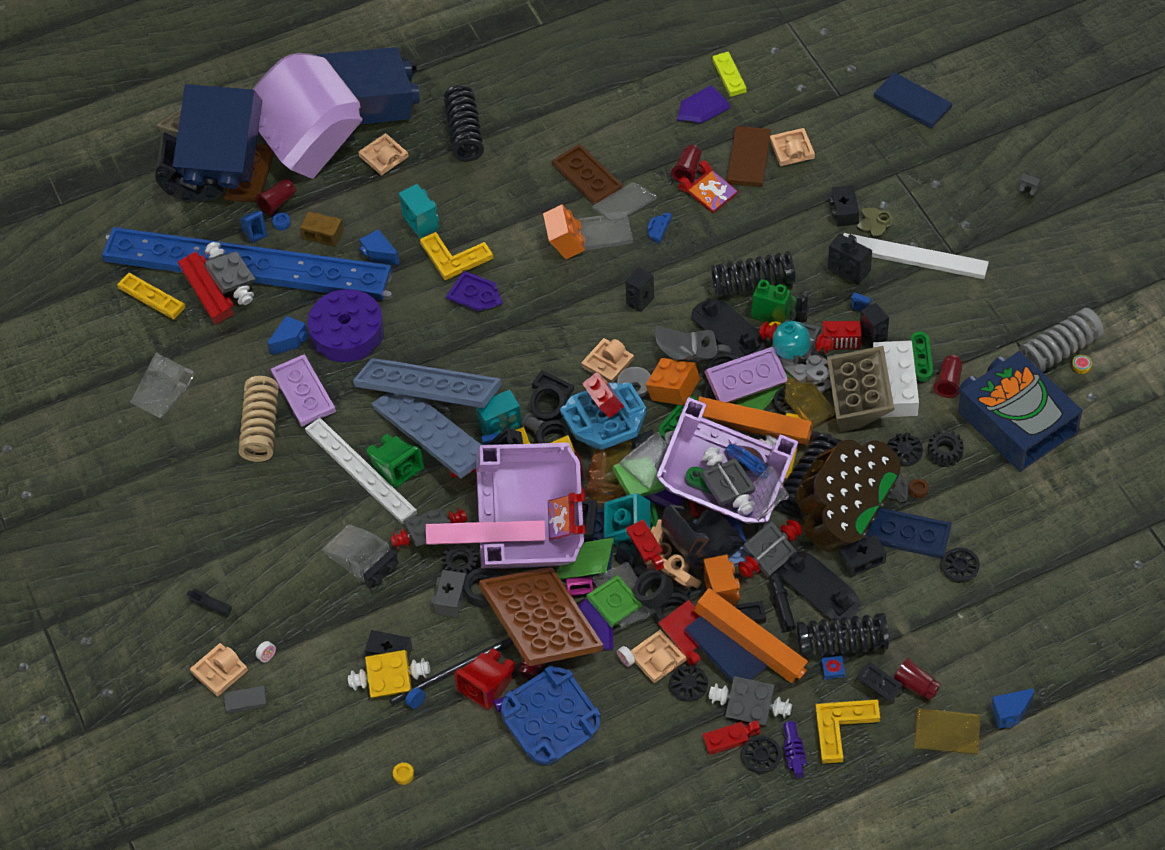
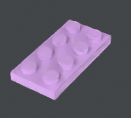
[705,347,789,403]
[270,354,336,427]

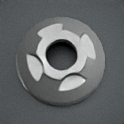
[617,367,651,397]

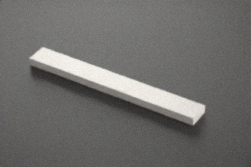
[843,233,989,279]
[305,418,417,525]

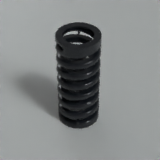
[444,85,484,162]
[711,251,795,298]
[775,433,839,518]
[797,613,889,658]

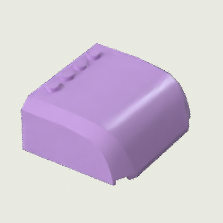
[252,53,363,179]
[656,397,798,524]
[476,443,584,569]

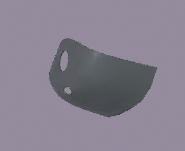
[655,325,717,363]

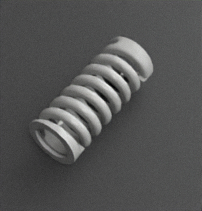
[1018,308,1104,373]

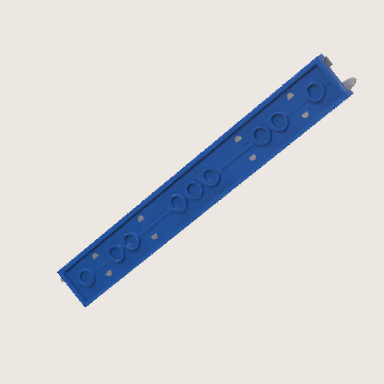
[102,227,392,301]

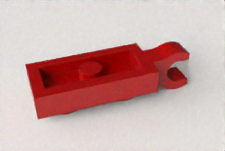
[626,519,664,571]
[702,721,761,755]

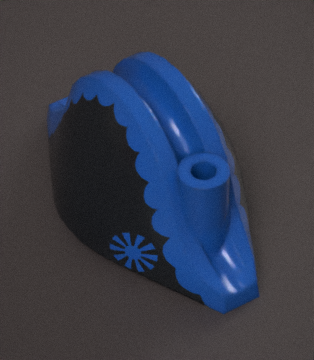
[725,444,770,479]

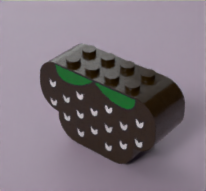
[796,440,901,552]

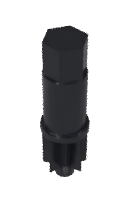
[187,588,232,617]

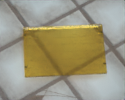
[915,708,981,754]

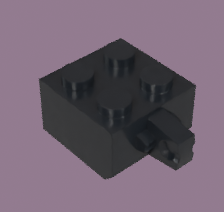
[828,234,872,285]

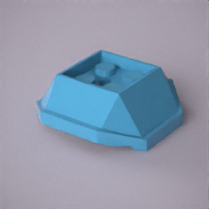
[560,383,647,450]

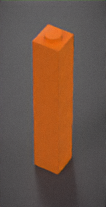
[698,396,813,445]
[693,588,808,684]

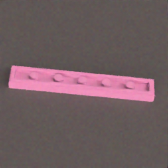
[425,521,545,545]

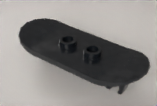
[692,297,766,358]
[777,551,859,622]

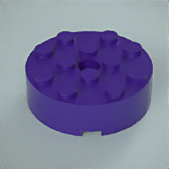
[308,289,384,362]

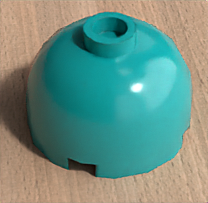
[773,321,811,359]

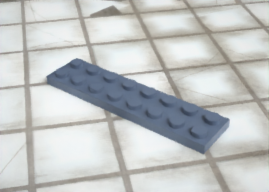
[353,358,502,408]
[372,392,481,478]

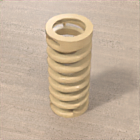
[238,376,279,462]

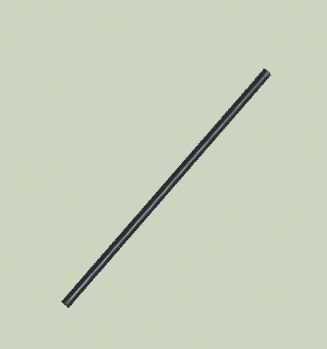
[389,598,586,705]

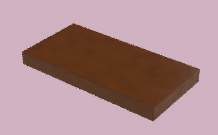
[727,126,771,187]
[224,144,274,203]
[552,144,623,207]

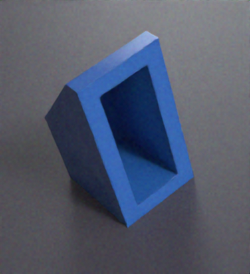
[239,211,268,244]
[359,230,399,265]
[267,316,308,355]
[991,688,1034,728]

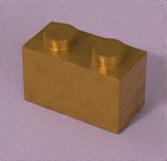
[300,211,344,247]

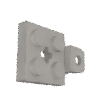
[779,349,831,393]

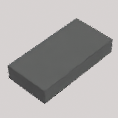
[224,686,267,714]

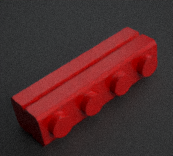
[178,251,234,325]

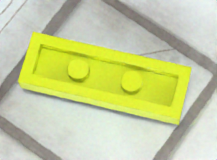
[712,52,747,97]

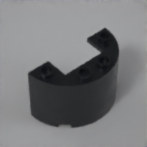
[155,132,224,202]
[661,505,745,570]

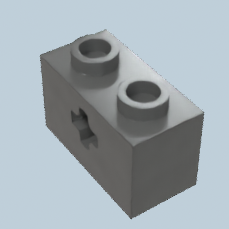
[431,570,466,618]

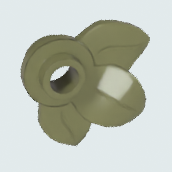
[857,208,893,236]

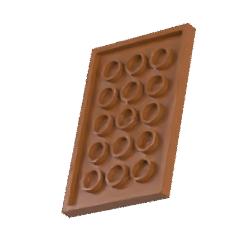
[479,567,603,666]

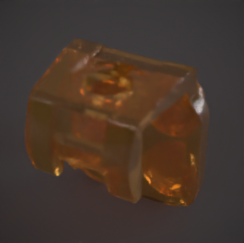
[586,451,624,503]

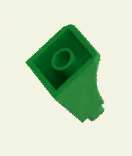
[751,279,796,323]
[366,434,424,489]

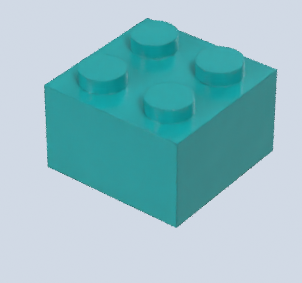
[399,184,439,239]
[476,389,522,436]
[604,493,650,546]

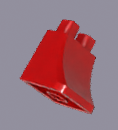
[454,648,516,711]

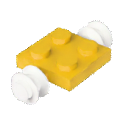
[348,650,430,698]

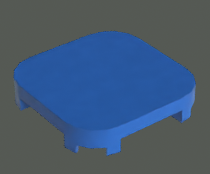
[501,666,600,765]

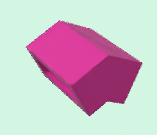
[566,576,593,596]

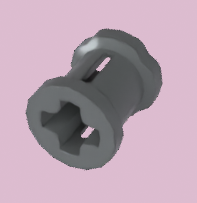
[521,413,545,436]

